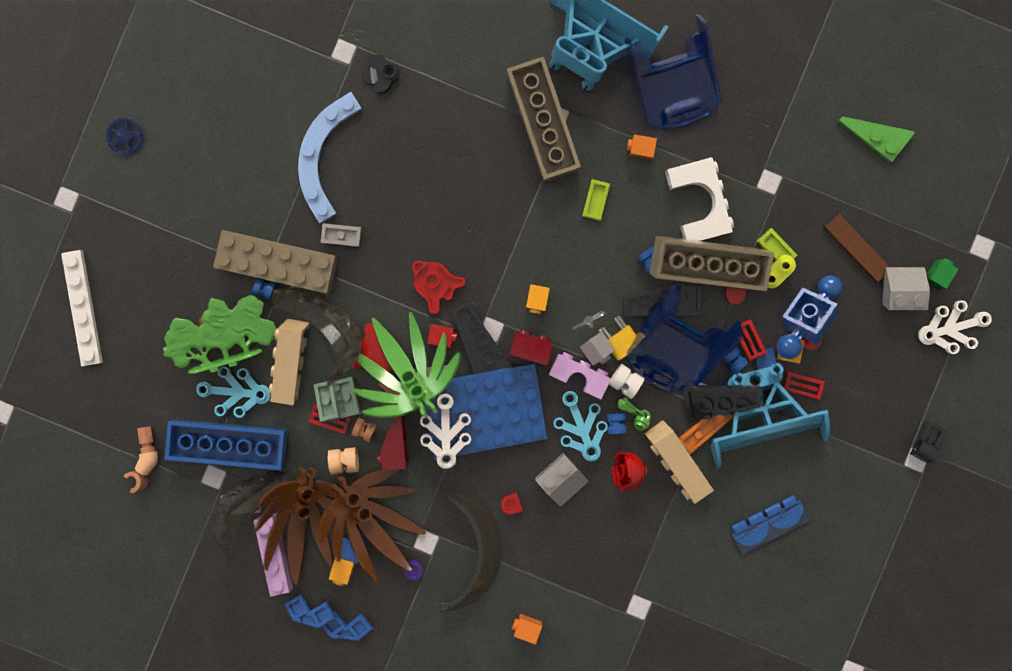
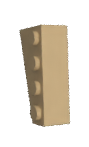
[269,319,310,405]
[644,420,714,503]

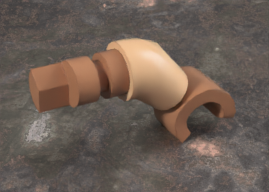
[124,426,158,493]

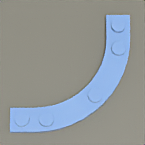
[298,92,362,224]

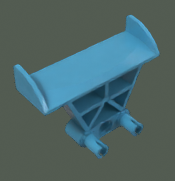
[549,0,668,91]
[710,363,830,469]

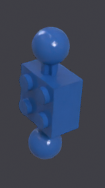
[777,275,843,359]

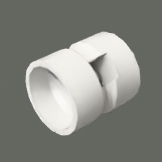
[609,364,645,399]

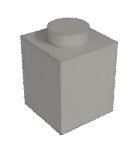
[580,331,615,365]

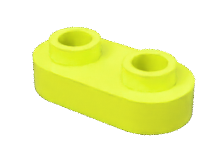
[768,255,796,288]

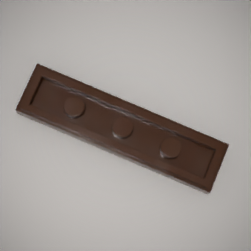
[824,214,890,282]

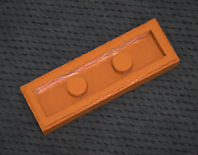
[679,413,733,454]

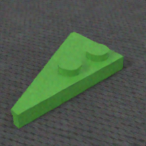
[838,117,915,163]

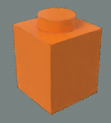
[626,134,657,160]
[512,614,542,645]

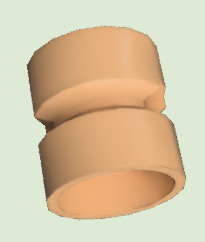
[328,447,359,475]

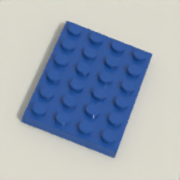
[424,363,547,460]

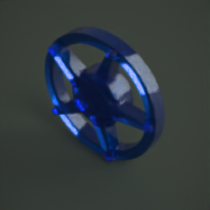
[106,118,143,154]

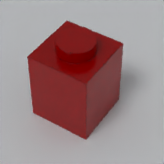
[427,325,457,347]

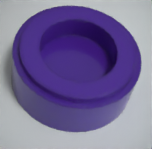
[404,560,424,580]

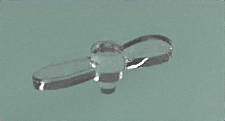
[572,311,606,330]

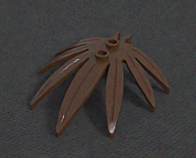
[254,467,346,585]
[318,469,426,582]

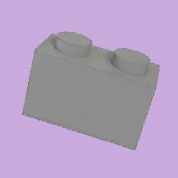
[882,267,930,310]
[535,453,589,507]

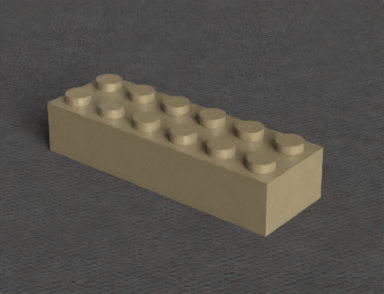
[507,56,581,182]
[213,230,338,294]
[649,236,774,291]

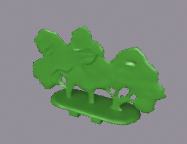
[163,295,276,374]

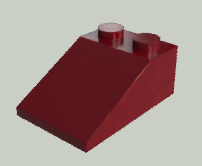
[378,415,409,471]

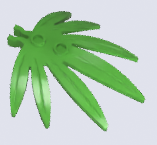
[349,312,461,419]

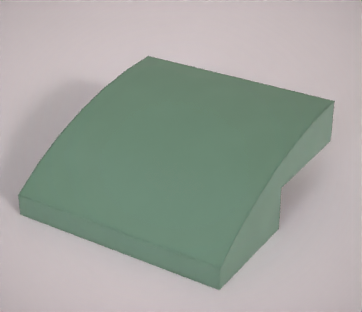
[314,377,361,422]

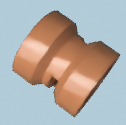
[351,418,377,442]

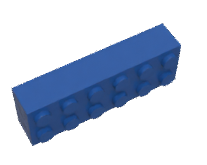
[164,419,288,470]

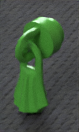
[618,397,651,431]

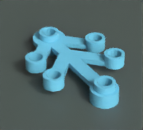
[196,366,271,418]
[553,391,608,461]

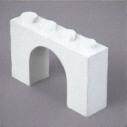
[665,157,734,241]

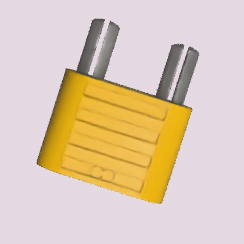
[599,316,642,361]

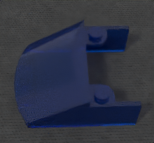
[624,14,723,128]
[626,283,742,392]

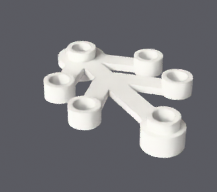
[918,300,992,354]
[420,393,471,469]

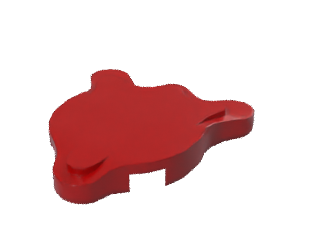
[412,260,466,314]
[350,323,397,372]

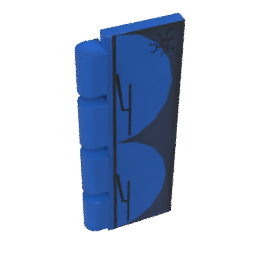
[732,495,810,555]

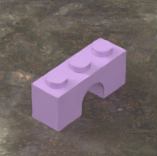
[548,352,611,399]

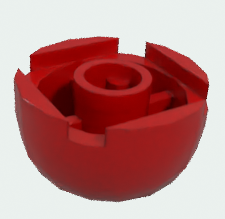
[612,452,647,491]

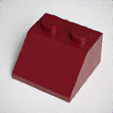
[510,330,553,365]

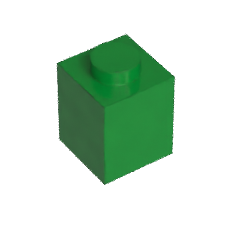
[926,258,959,290]

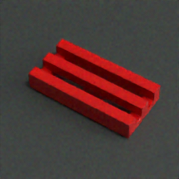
[733,319,767,362]
[783,372,825,400]
[309,404,351,434]

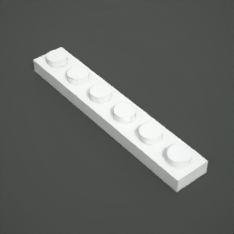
[61,250,103,366]

